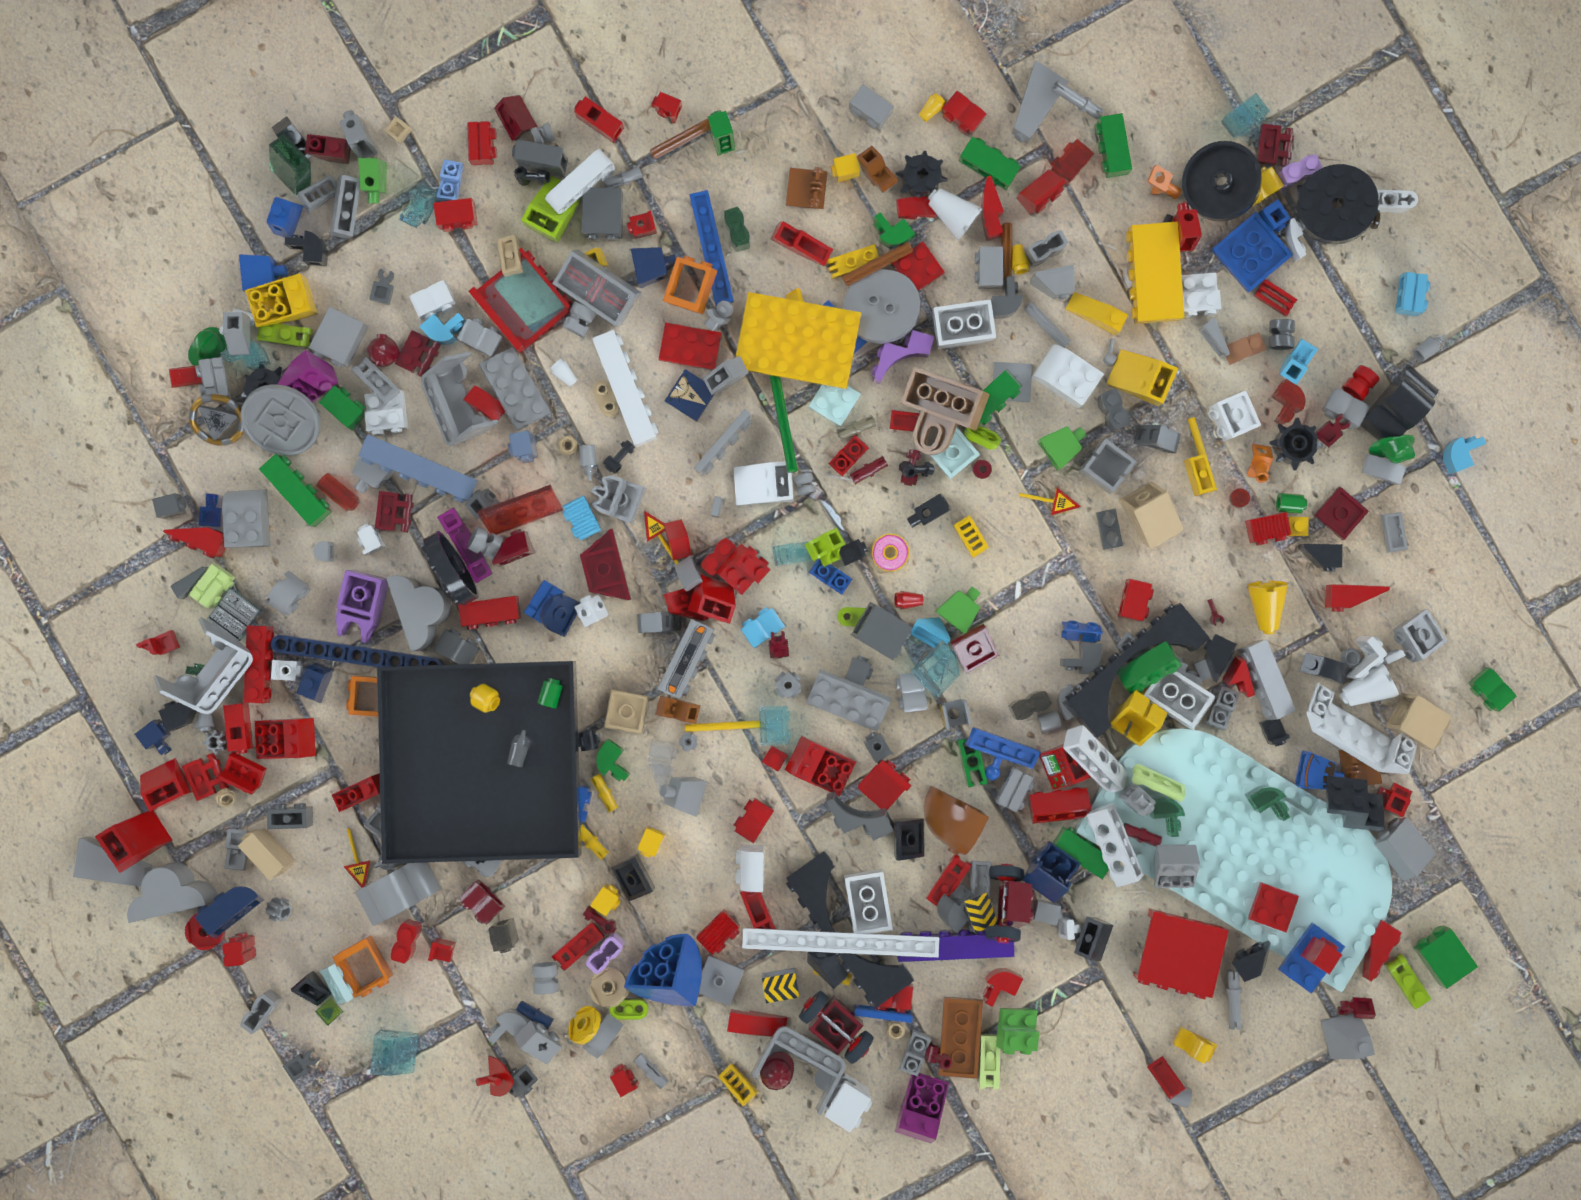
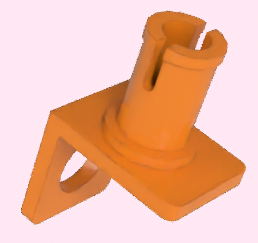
[1148,165,1182,199]
[1247,443,1274,483]

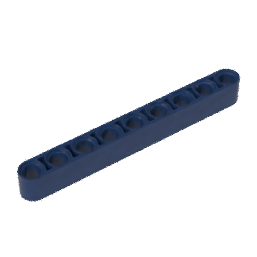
[271,635,445,667]

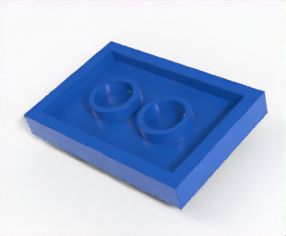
[1278,922,1346,994]

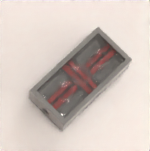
[552,250,642,327]

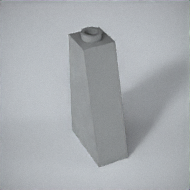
[1012,60,1068,144]
[73,836,152,887]

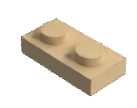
[497,235,523,277]

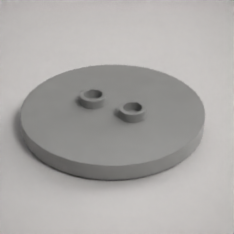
[844,269,921,343]
[241,385,321,456]

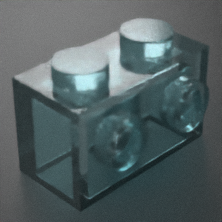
[1221,93,1270,139]
[759,706,791,746]

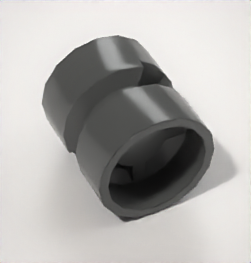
[1269,319,1295,350]

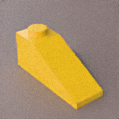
[1065,292,1128,336]

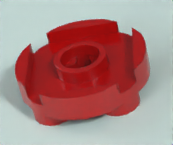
[185,913,226,950]

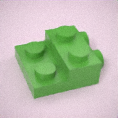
[996,1008,1039,1055]

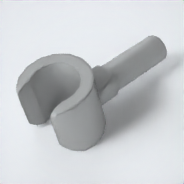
[1103,338,1117,366]

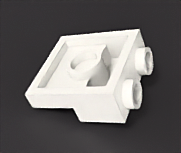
[1182,273,1221,317]
[364,390,408,436]
[1208,391,1261,442]

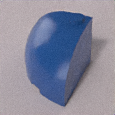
[624,934,702,1006]

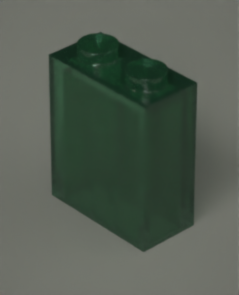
[269,135,311,196]

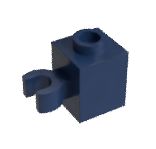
[134,719,172,755]

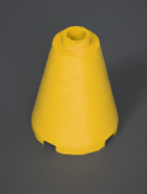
[1248,580,1288,634]

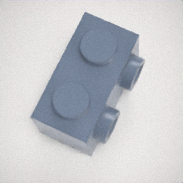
[508,430,538,463]

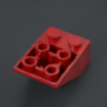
[255,718,316,759]
[785,735,856,796]
[95,811,173,873]

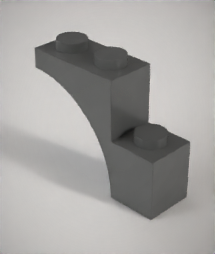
[825,791,894,841]

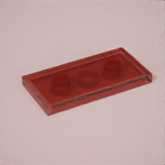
[478,484,563,535]

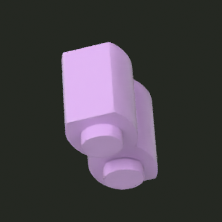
[1277,154,1322,189]
[586,932,625,974]

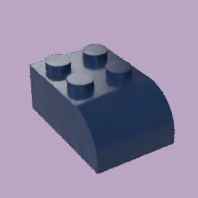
[195,886,264,938]

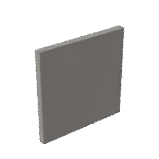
[993,362,1032,402]

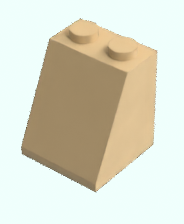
[1119,481,1184,549]
[1386,694,1451,750]

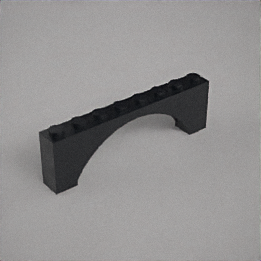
[1063,603,1210,738]
[786,850,914,1008]

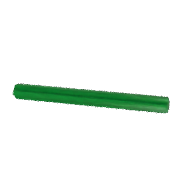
[769,375,798,473]

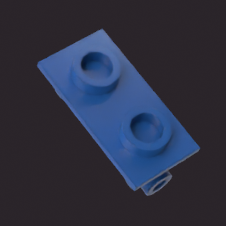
[1061,620,1103,643]

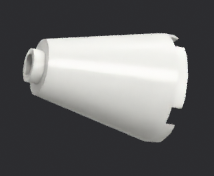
[928,188,982,240]
[1340,663,1399,706]

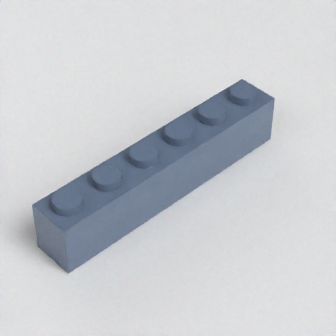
[358,434,478,504]

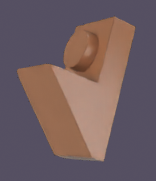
[1226,332,1267,365]

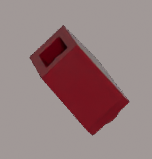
[305,134,351,164]

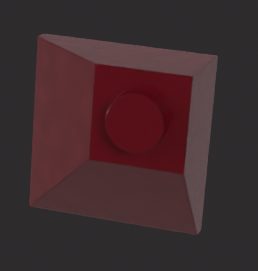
[492,529,535,567]

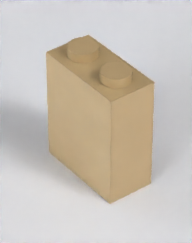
[238,828,295,881]

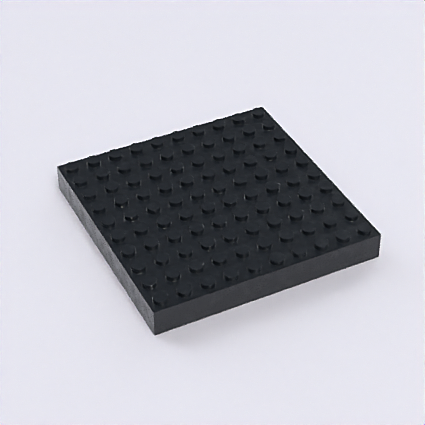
[377,661,582,864]

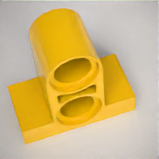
[1173,1027,1217,1064]

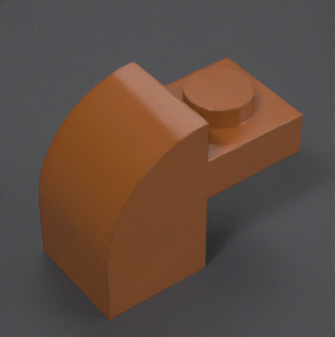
[857,145,898,193]
[655,696,701,724]

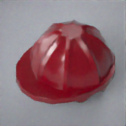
[760,1051,794,1091]

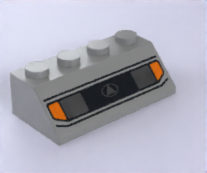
[658,619,716,699]

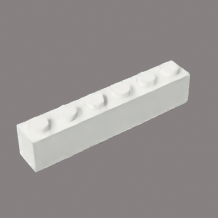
[592,330,659,447]

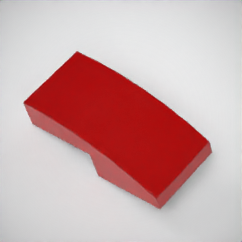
[896,197,938,220]
[463,385,505,421]
[828,435,869,477]

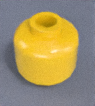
[470,684,500,713]

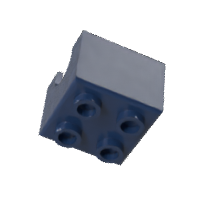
[1022,841,1081,903]

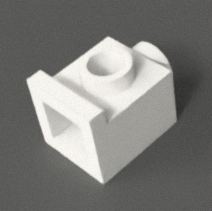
[357,524,386,555]
[271,660,303,681]

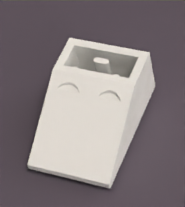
[733,461,793,506]

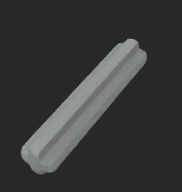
[1025,302,1071,348]

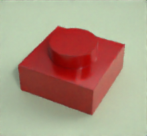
[762,746,788,772]

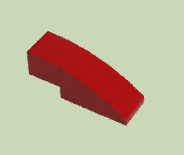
[981,176,1004,241]
[771,221,833,266]
[740,891,777,930]
[727,1009,788,1036]

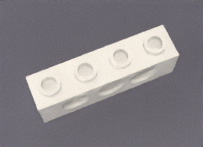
[1063,725,1127,792]
[1087,803,1144,887]

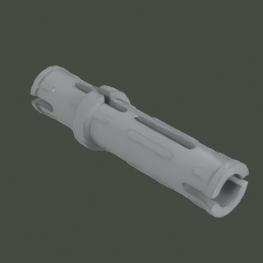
[1051,80,1104,120]
[1226,969,1242,1030]

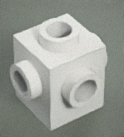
[575,595,609,627]

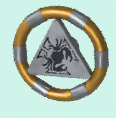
[188,394,245,446]

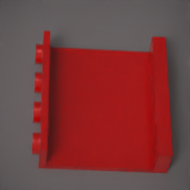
[1133,908,1229,1000]

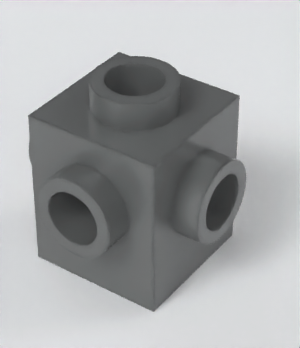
[465,489,500,519]
[509,1065,538,1098]

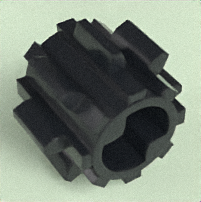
[578,730,601,751]

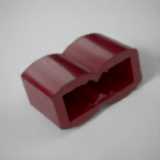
[459,879,506,925]

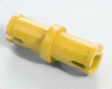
[590,773,619,813]
[581,824,609,861]

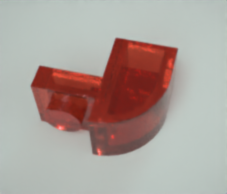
[1271,379,1306,425]

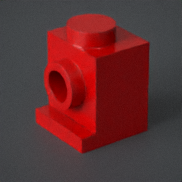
[651,91,682,123]
[627,211,657,239]
[610,1063,639,1097]

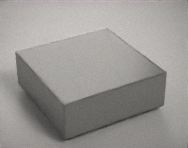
[710,496,723,518]

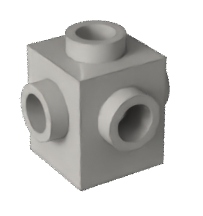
[775,671,802,699]

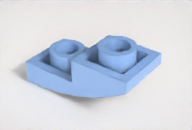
[437,159,463,201]

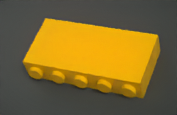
[1125,222,1184,324]

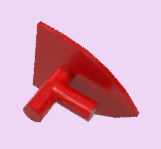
[475,1056,514,1097]

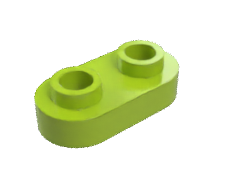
[963,425,1001,450]
[837,607,866,627]
[610,998,649,1020]

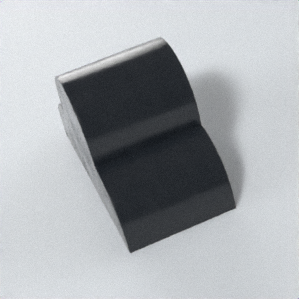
[1360,364,1439,440]

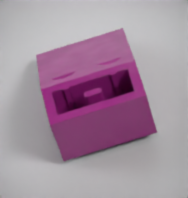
[277,350,338,403]
[894,1073,949,1144]

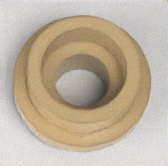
[558,436,578,455]
[215,788,235,807]
[886,1021,905,1040]

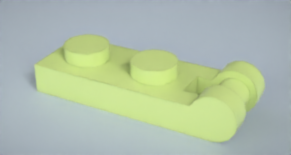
[1132,764,1185,802]
[979,1034,1000,1089]

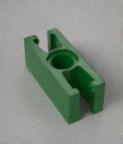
[956,738,988,788]

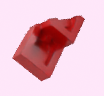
[136,630,180,655]

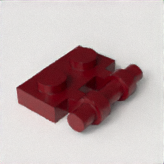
[1257,124,1294,167]
[394,330,441,377]
[374,491,414,533]

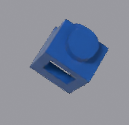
[1258,200,1291,232]

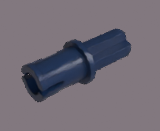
[516,1001,554,1030]

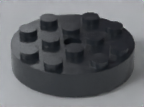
[1182,141,1262,222]
[1296,164,1379,245]
[422,531,479,606]

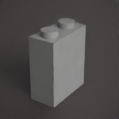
[309,307,368,368]
[1374,817,1436,880]

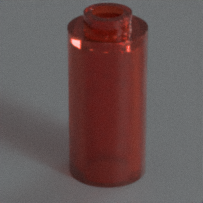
[316,473,359,512]

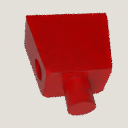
[1172,202,1202,252]

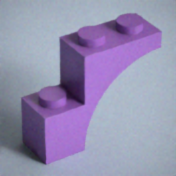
[871,330,934,384]

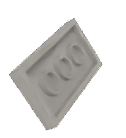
[479,347,551,431]
[694,409,752,476]
[806,669,892,732]

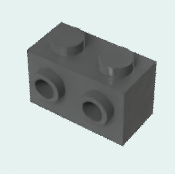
[267,803,313,830]

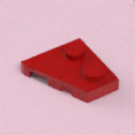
[663,587,708,621]

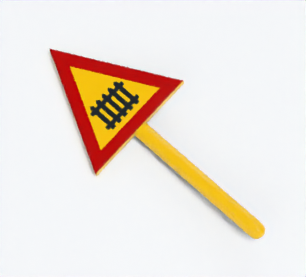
[1018,487,1081,515]
[644,511,679,564]
[343,828,371,888]

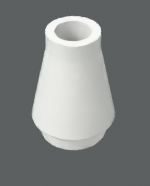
[550,359,578,387]

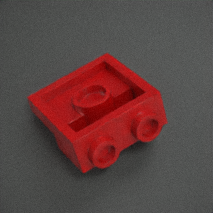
[716,543,771,595]

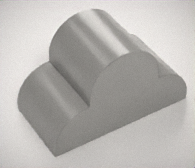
[386,575,452,652]
[127,862,218,923]
[355,862,442,926]

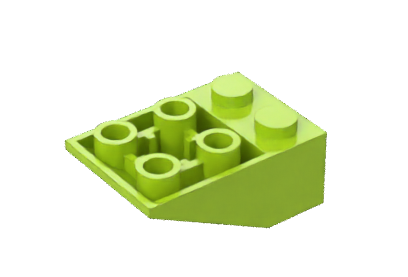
[521,176,583,244]

